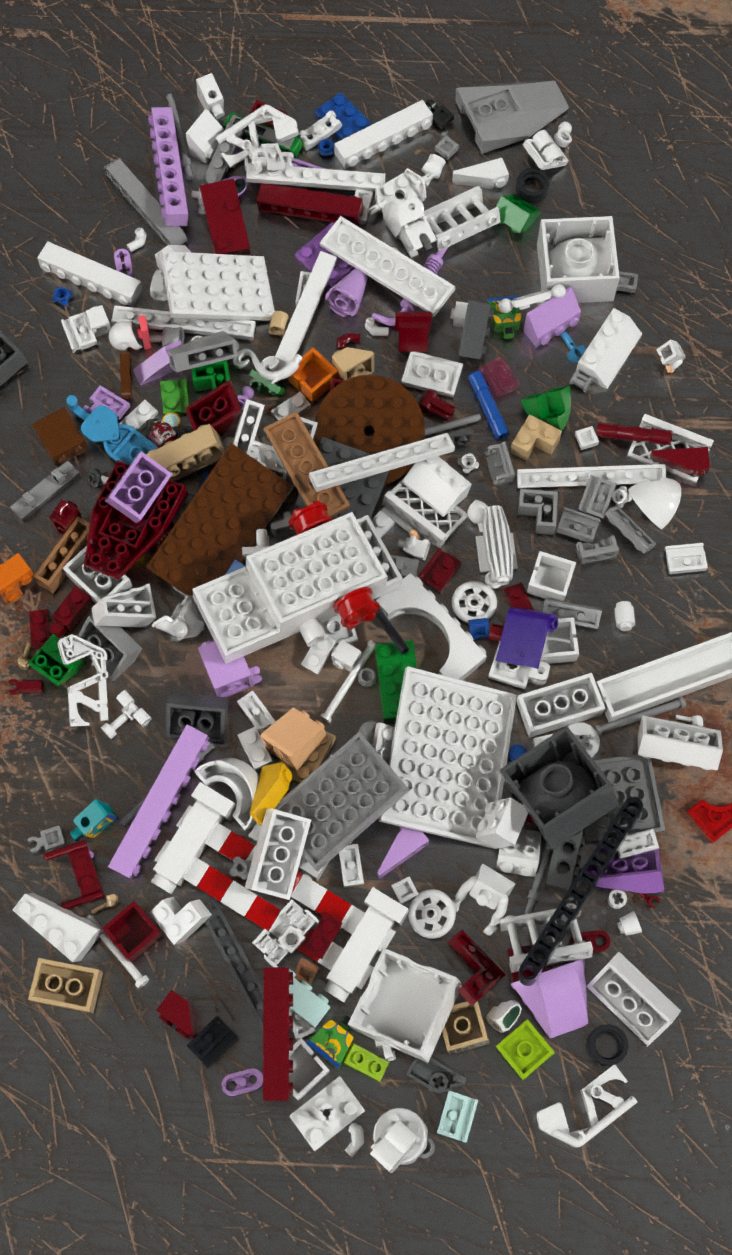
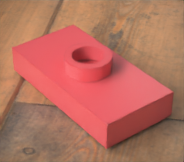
[137,315,151,350]

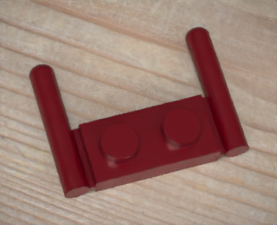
[43,840,104,909]

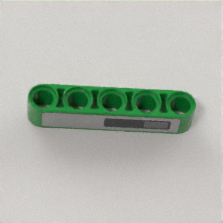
[222,113,303,159]

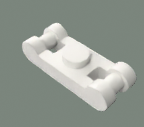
[297,110,342,151]

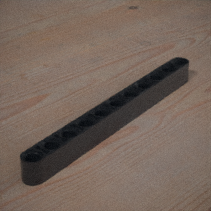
[518,797,643,986]

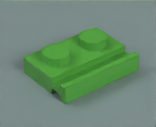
[160,378,189,415]

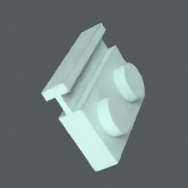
[437,1091,478,1143]

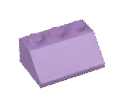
[523,287,581,347]

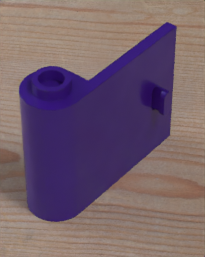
[496,607,559,669]

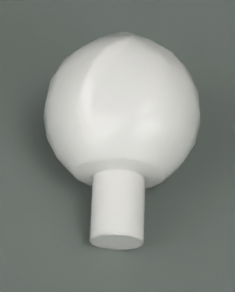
[467,500,488,532]

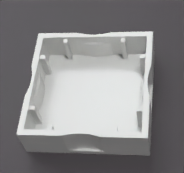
[348,948,462,1063]

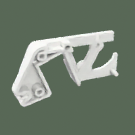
[215,104,299,168]
[57,634,108,727]
[536,1065,637,1147]

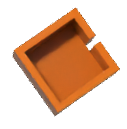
[288,347,339,403]

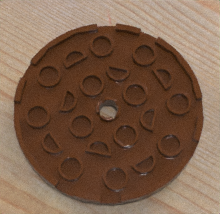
[314,375,425,485]

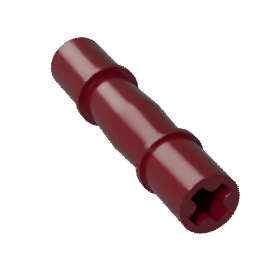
[596,422,673,445]

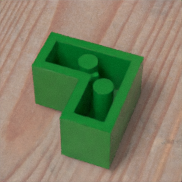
[191,360,230,391]

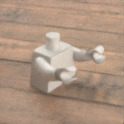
[452,864,515,936]

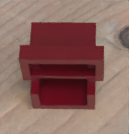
[395,312,432,352]

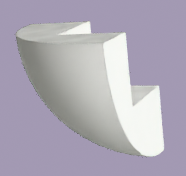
[628,477,681,529]

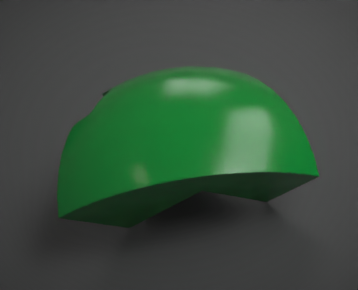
[521,385,571,431]

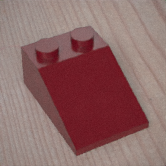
[185,380,243,436]

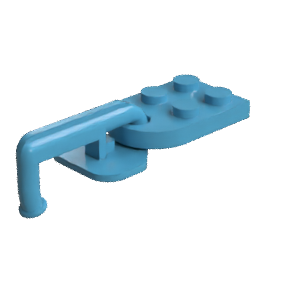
[66,395,158,465]

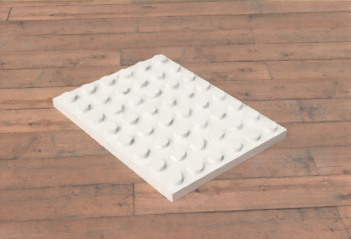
[378,666,517,848]

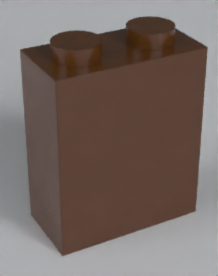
[32,407,88,466]

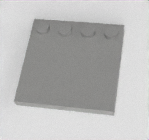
[583,754,665,843]

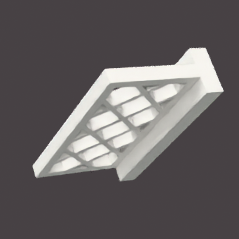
[627,414,714,483]
[382,481,468,548]

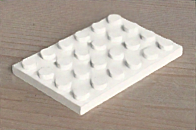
[160,251,275,321]

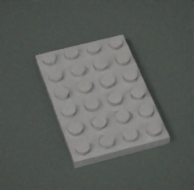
[275,731,410,872]

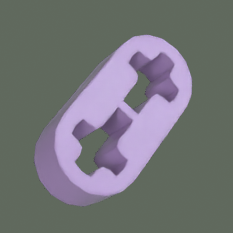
[114,249,134,277]

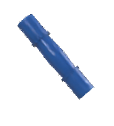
[468,371,510,440]

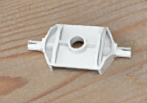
[367,168,434,215]

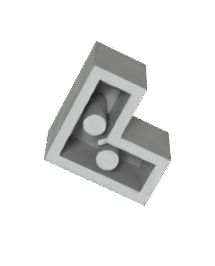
[517,489,558,535]

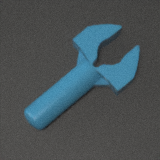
[561,332,586,363]

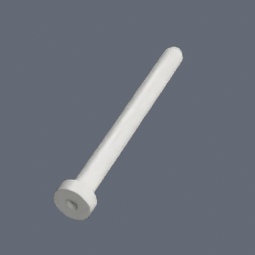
[86,915,150,989]

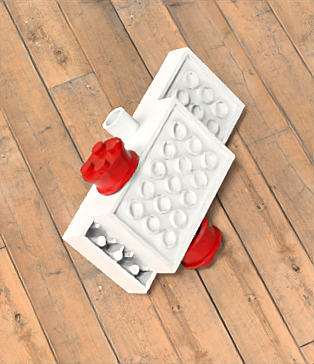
[192,500,403,664]

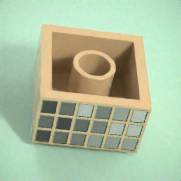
[442,1001,490,1055]

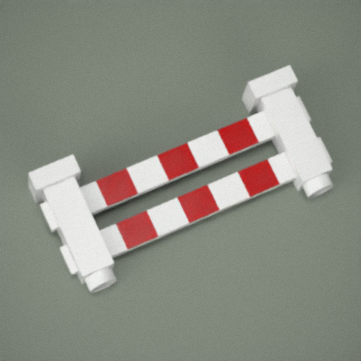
[151,782,409,1002]

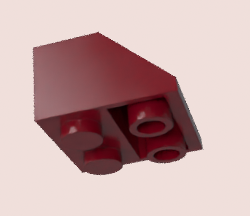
[156,989,197,1039]

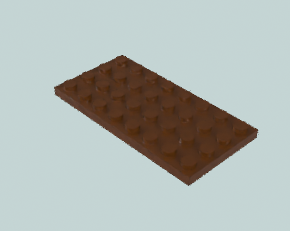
[146,443,293,596]

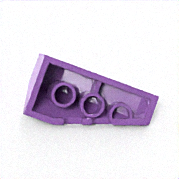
[579,849,664,894]

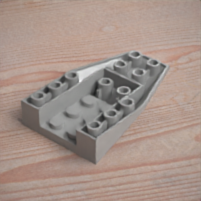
[455,81,569,154]

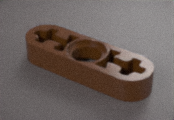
[120,351,132,400]

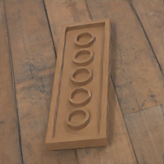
[263,411,350,517]

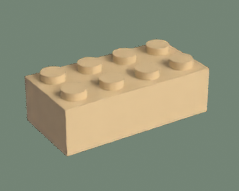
[146,424,226,482]

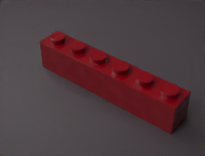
[256,183,364,226]
[263,967,293,1101]

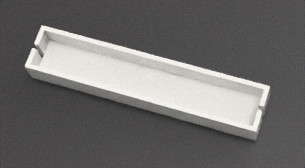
[596,632,732,723]

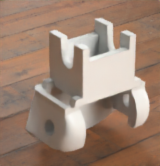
[383,196,437,259]

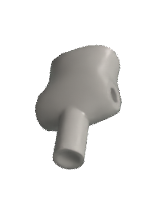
[150,327,184,347]

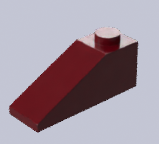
[650,447,710,477]

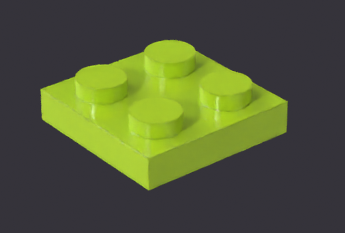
[495,1019,555,1080]

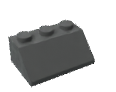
[458,300,494,359]
[166,692,229,743]

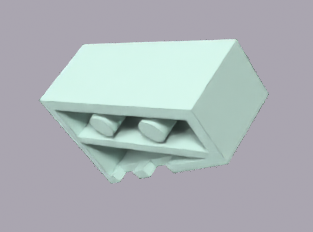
[289,969,330,1028]

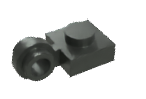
[425,99,454,129]

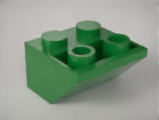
[28,634,87,687]

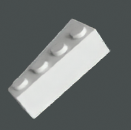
[13,893,104,962]

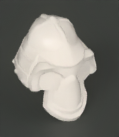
[151,595,205,641]

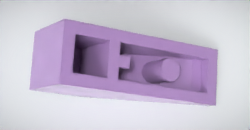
[133,340,183,386]
[377,827,429,879]

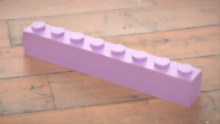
[108,725,210,879]

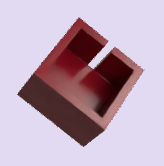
[102,901,163,962]

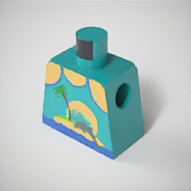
[70,799,119,842]

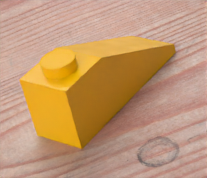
[250,762,292,826]

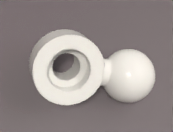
[554,122,572,147]

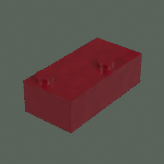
[200,178,250,255]

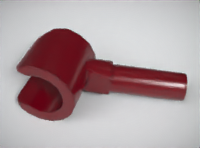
[637,893,660,909]

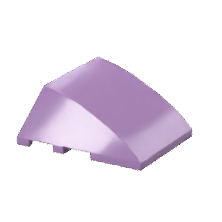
[510,959,588,1038]

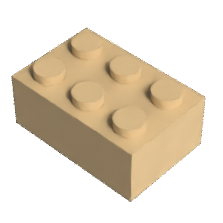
[28,958,103,1014]

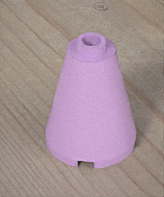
[325,269,368,317]

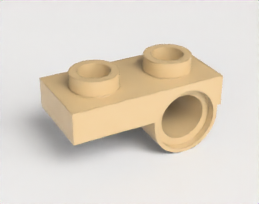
[269,311,305,338]

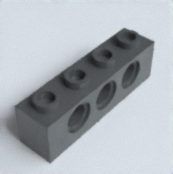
[545,826,588,891]

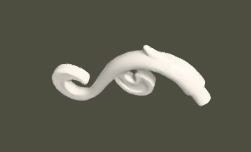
[233,349,302,384]

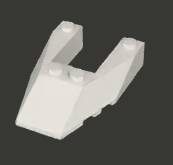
[233,399,318,522]

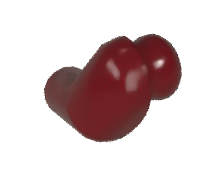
[336,333,360,349]

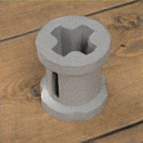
[569,370,593,392]

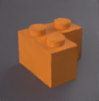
[0,553,34,605]

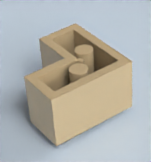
[510,414,562,461]

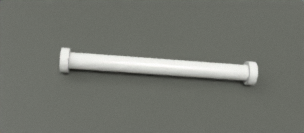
[320,640,375,723]

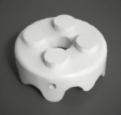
[373,1108,428,1165]

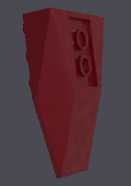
[84,460,189,580]

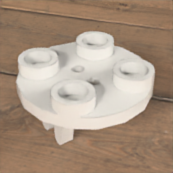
[568,722,600,758]

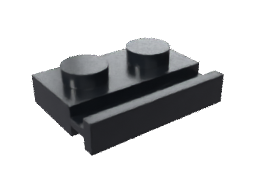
[187,1016,238,1068]

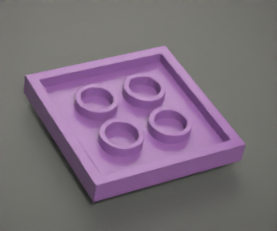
[295,222,356,289]

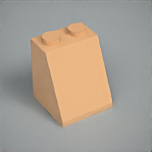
[260,707,327,772]

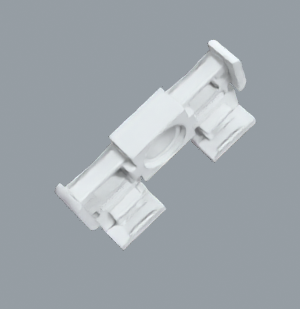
[252,900,319,967]

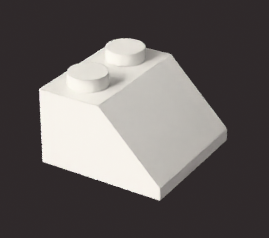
[186,109,224,164]

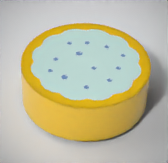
[162,412,181,431]

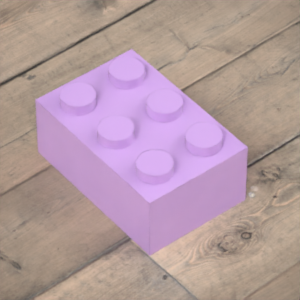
[105,452,172,523]

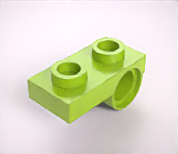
[342,1043,389,1082]

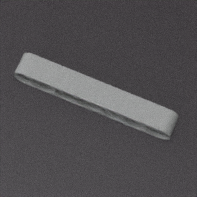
[104,158,187,245]

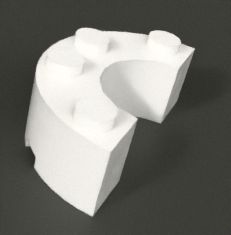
[194,758,259,830]

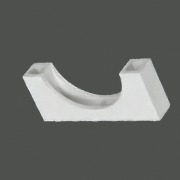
[376,573,487,681]

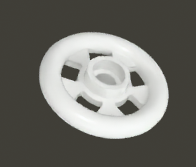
[452,581,497,623]
[408,889,456,939]

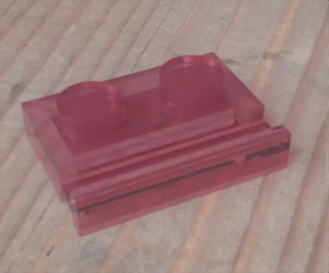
[478,356,520,399]

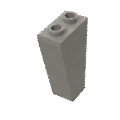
[168,331,239,372]

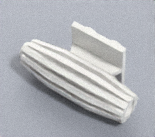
[475,505,518,585]

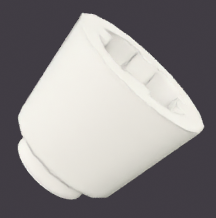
[617,911,642,936]

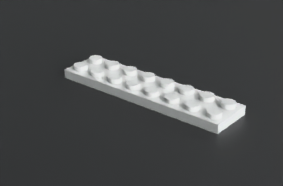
[320,216,455,317]

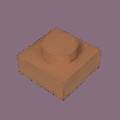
[294,958,320,986]

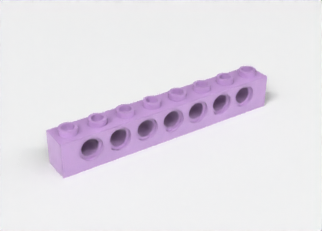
[148,107,188,226]

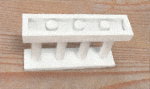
[418,186,500,251]
[500,904,593,973]

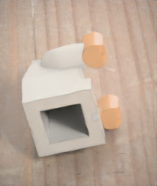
[656,340,686,373]
[397,529,431,561]

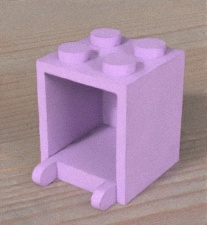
[198,641,262,697]

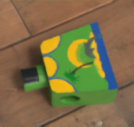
[487,296,521,339]
[306,1015,354,1069]

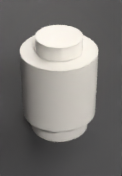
[614,601,635,631]

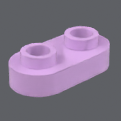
[221,1068,263,1096]

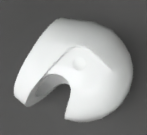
[109,321,143,351]

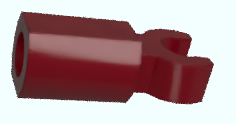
[8,679,44,695]

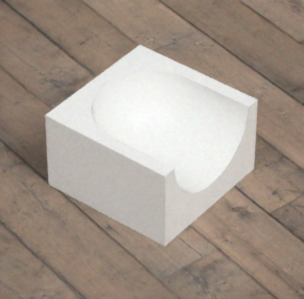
[537,216,620,303]

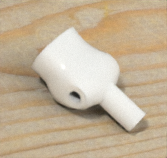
[422,154,446,187]

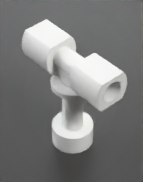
[101,690,152,739]

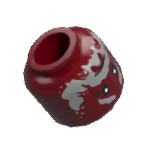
[150,422,177,448]

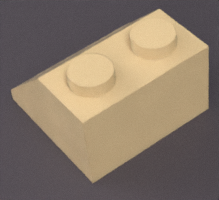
[332,347,374,380]

